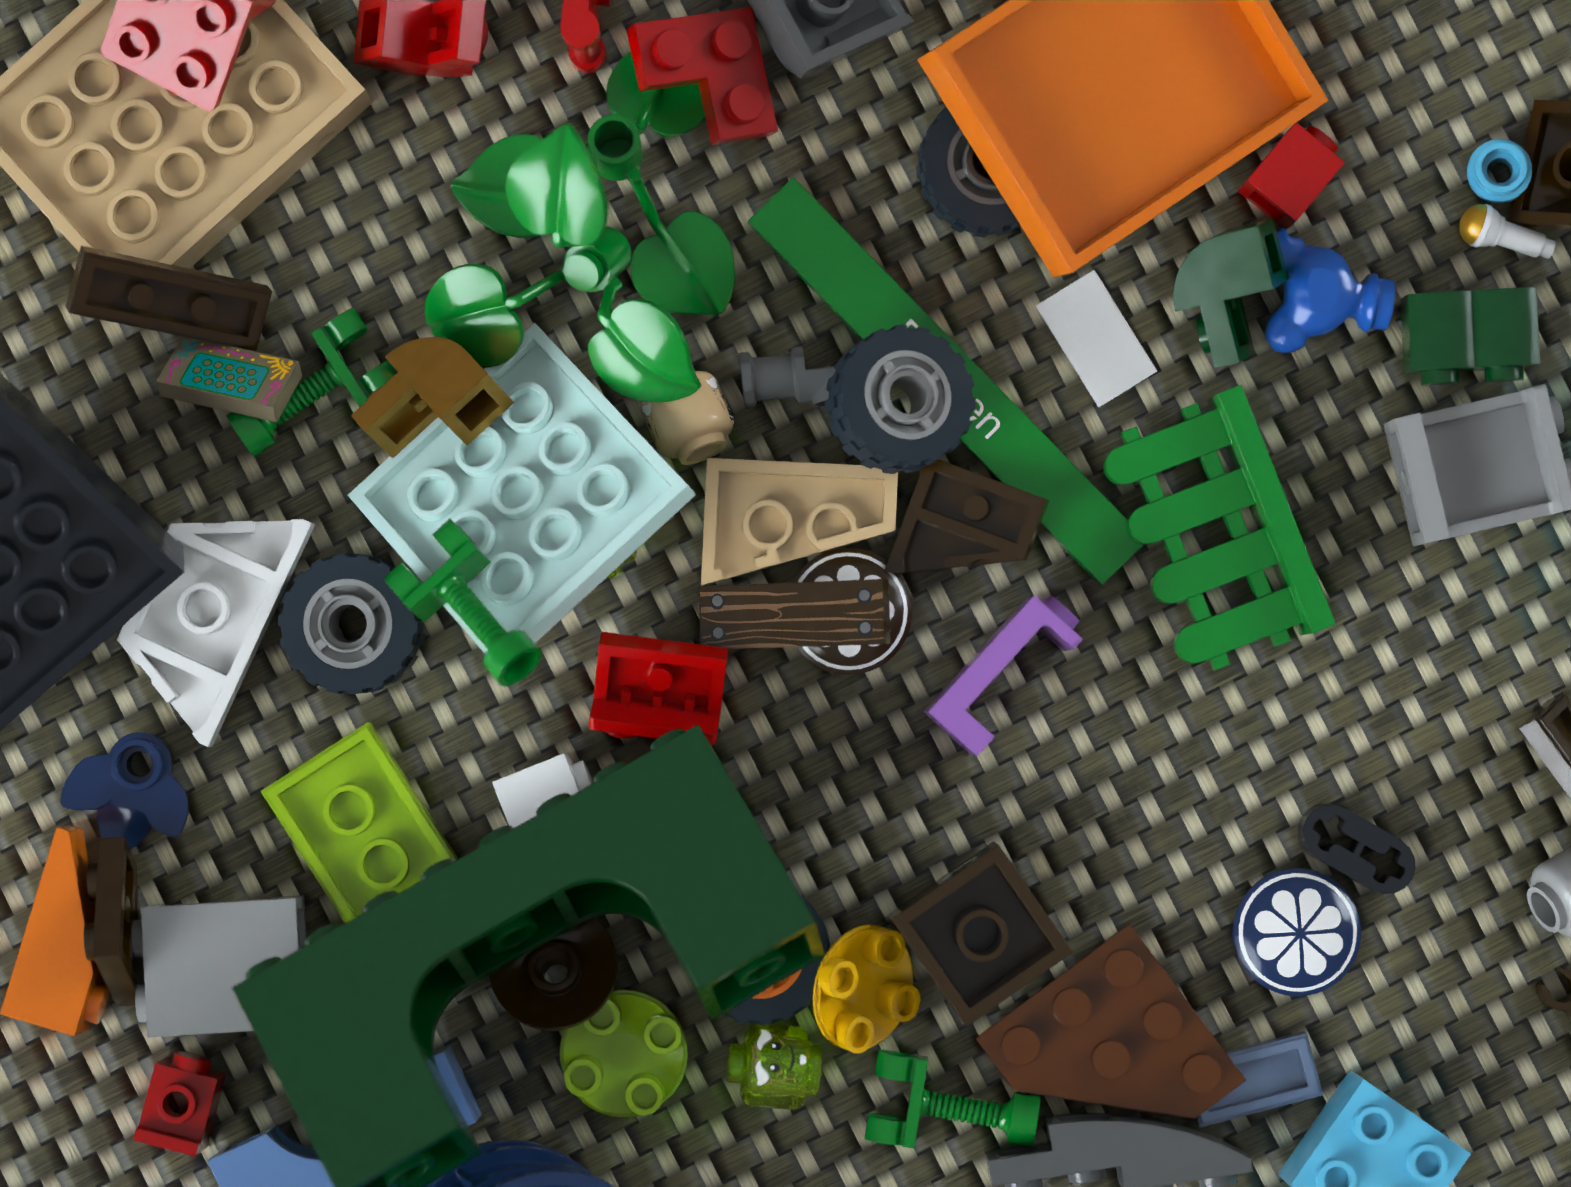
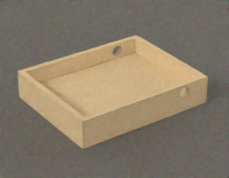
[0,0,374,269]

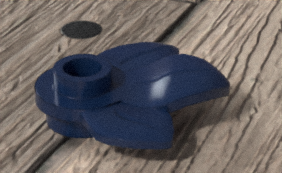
[60,732,189,850]

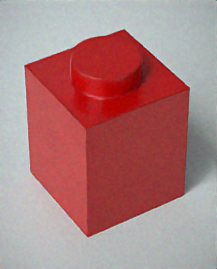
[1238,122,1345,230]

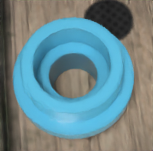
[1467,139,1532,203]

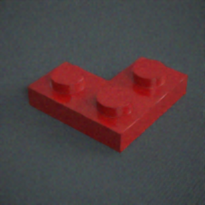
[626,7,778,145]

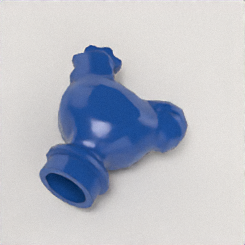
[1265,228,1395,353]

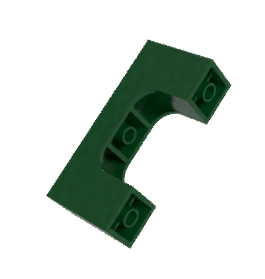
[232,725,825,1187]

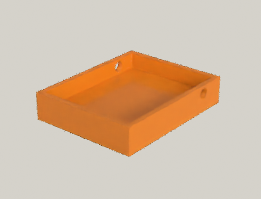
[917,0,1329,278]

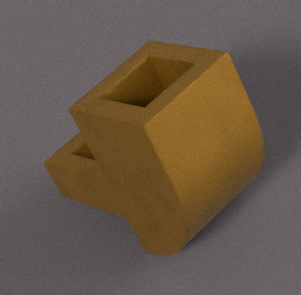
[351,337,514,458]

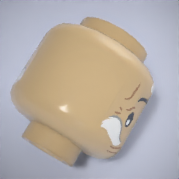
[641,371,734,465]

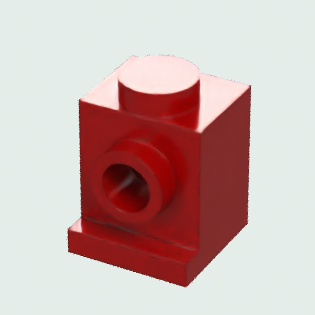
[133,1051,227,1156]

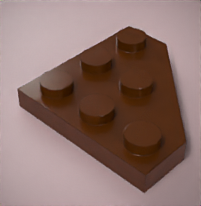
[976,924,1246,1119]

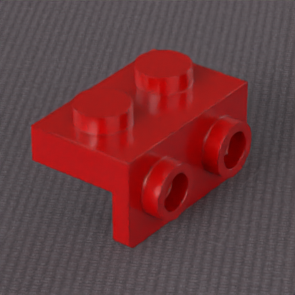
[588,632,728,745]

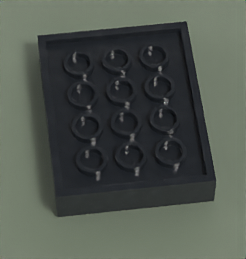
[0,373,184,731]

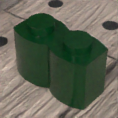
[1400,287,1540,386]

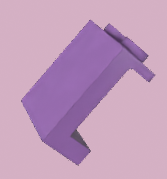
[923,595,1083,756]

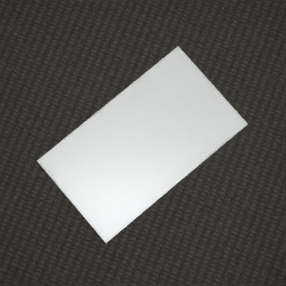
[1036,270,1157,408]

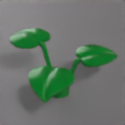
[451,51,735,317]
[424,123,702,403]

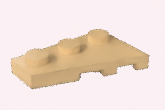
[701,458,898,586]

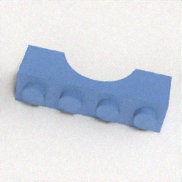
[208,1045,482,1187]

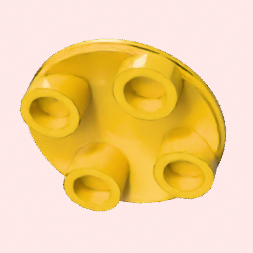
[813,924,921,1054]

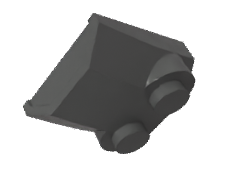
[747,0,914,79]

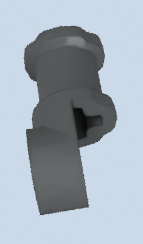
[739,346,836,409]

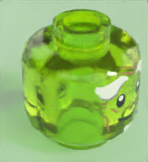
[727,1023,822,1110]

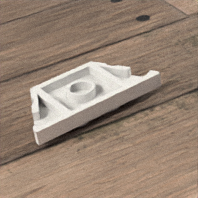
[117,519,316,747]

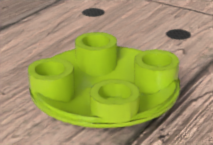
[560,990,688,1117]

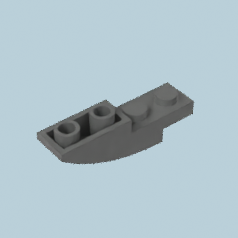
[984,1113,1253,1187]

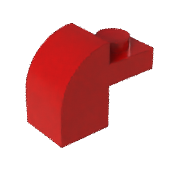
[353,0,488,77]

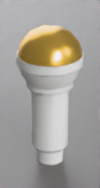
[1459,204,1556,259]

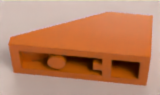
[0,825,110,1036]

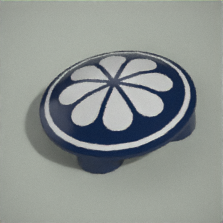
[1231,867,1361,996]

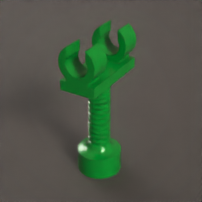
[226,308,397,457]
[384,518,542,687]
[865,1049,1040,1149]

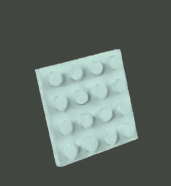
[348,323,696,654]

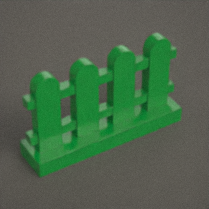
[1103,385,1336,671]

